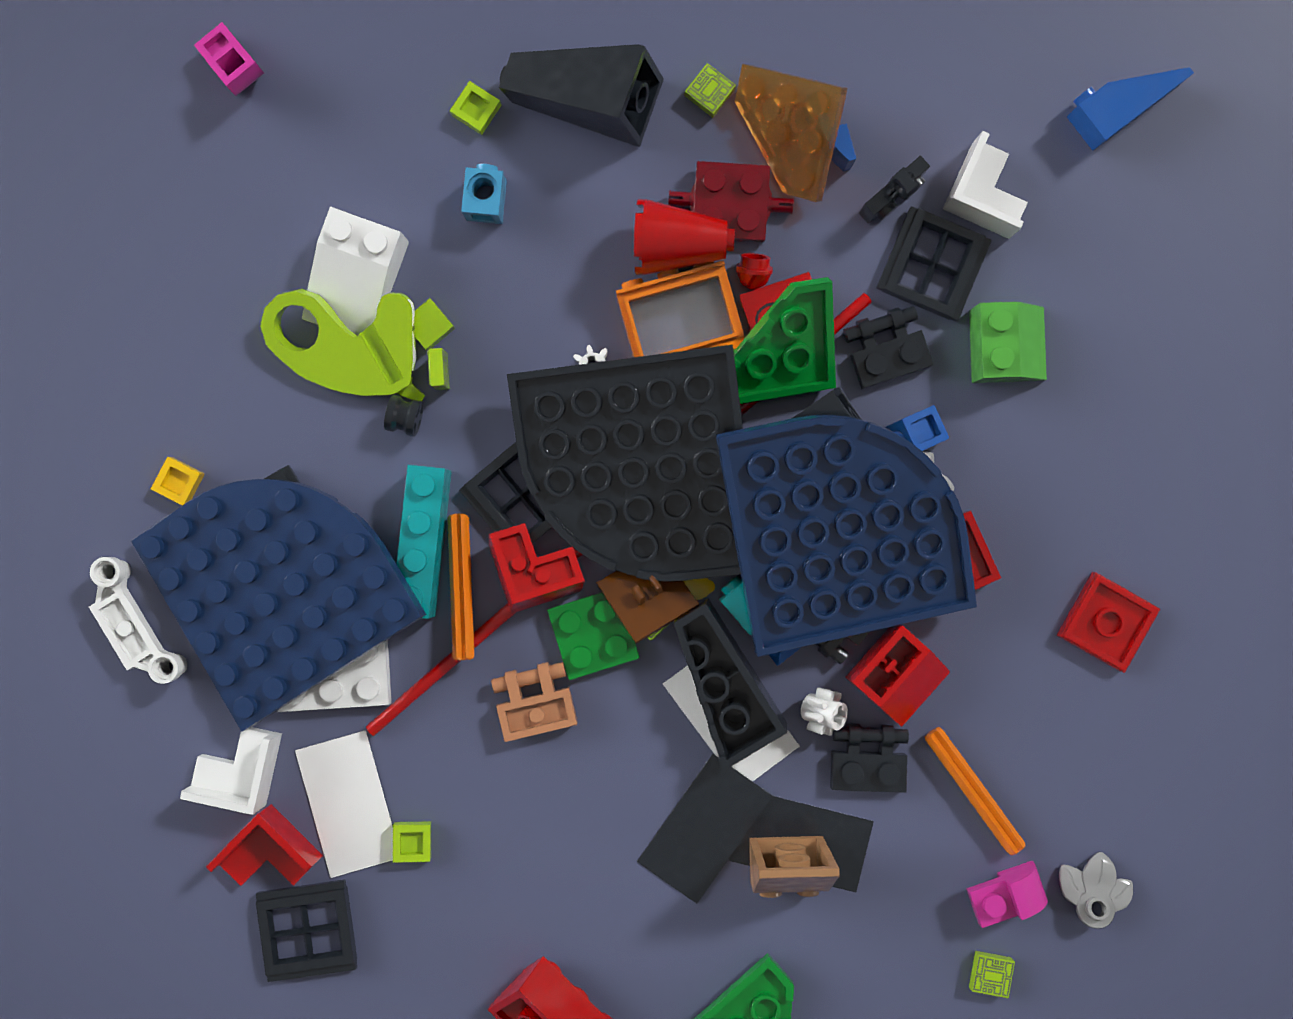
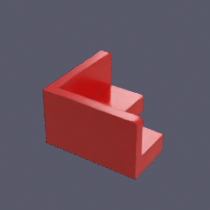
[489,523,585,614]
[206,804,323,886]

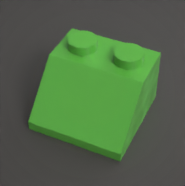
[969,302,1047,383]

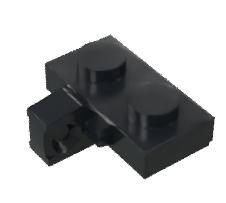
[859,155,930,224]

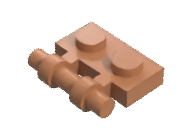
[491,662,578,742]

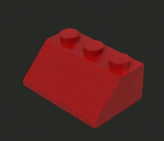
[487,956,612,1019]

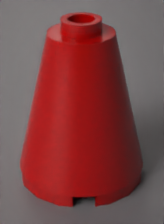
[634,199,735,275]

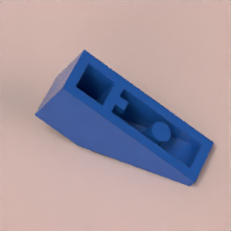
[1067,67,1194,151]

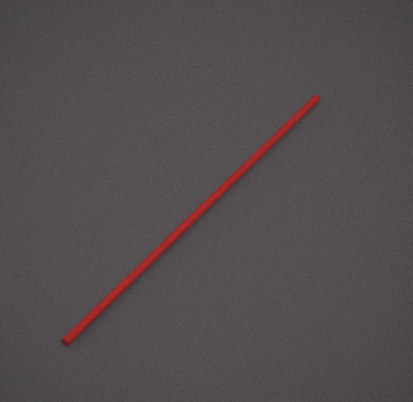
[366,293,872,736]

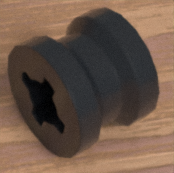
[384,395,423,437]

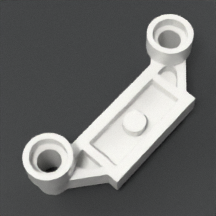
[89,557,187,684]

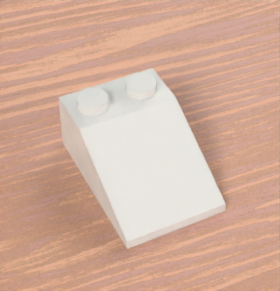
[302,207,409,336]

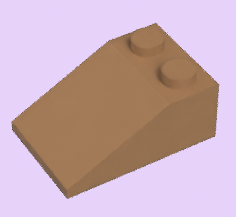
[749,836,839,898]

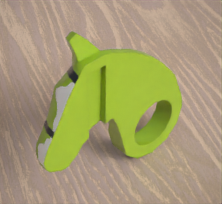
[260,289,425,401]

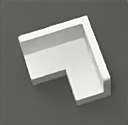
[943,131,1028,239]
[180,727,282,815]

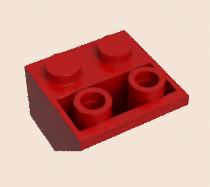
[845,625,950,727]

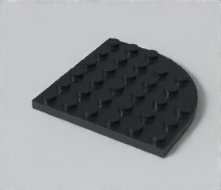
[507,344,743,581]

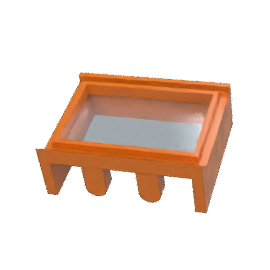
[616,260,745,357]

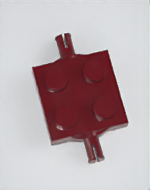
[668,161,794,242]

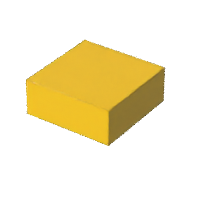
[151,456,205,506]

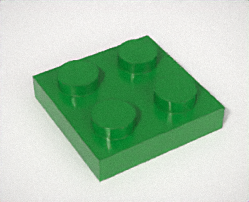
[547,592,640,680]

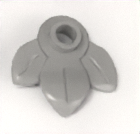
[1059,852,1133,928]

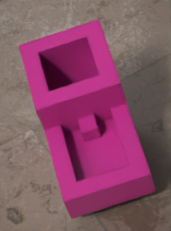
[194,22,264,96]
[966,861,1048,928]

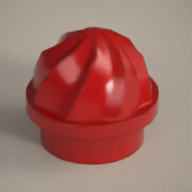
[736,253,773,290]

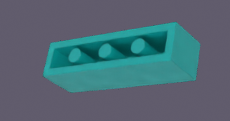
[397,465,452,619]

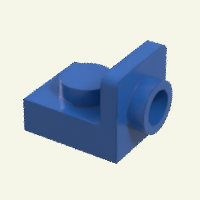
[884,405,949,451]

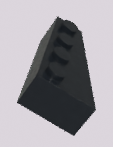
[674,598,787,771]

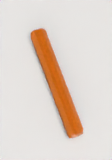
[447,513,474,661]
[925,727,1025,855]

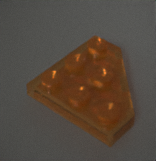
[735,64,848,202]

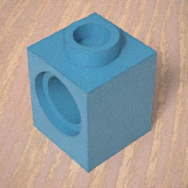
[461,164,507,224]

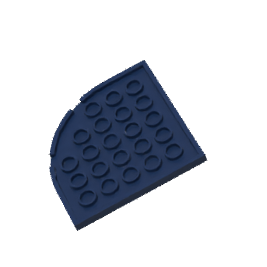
[716,415,977,657]
[131,479,427,732]

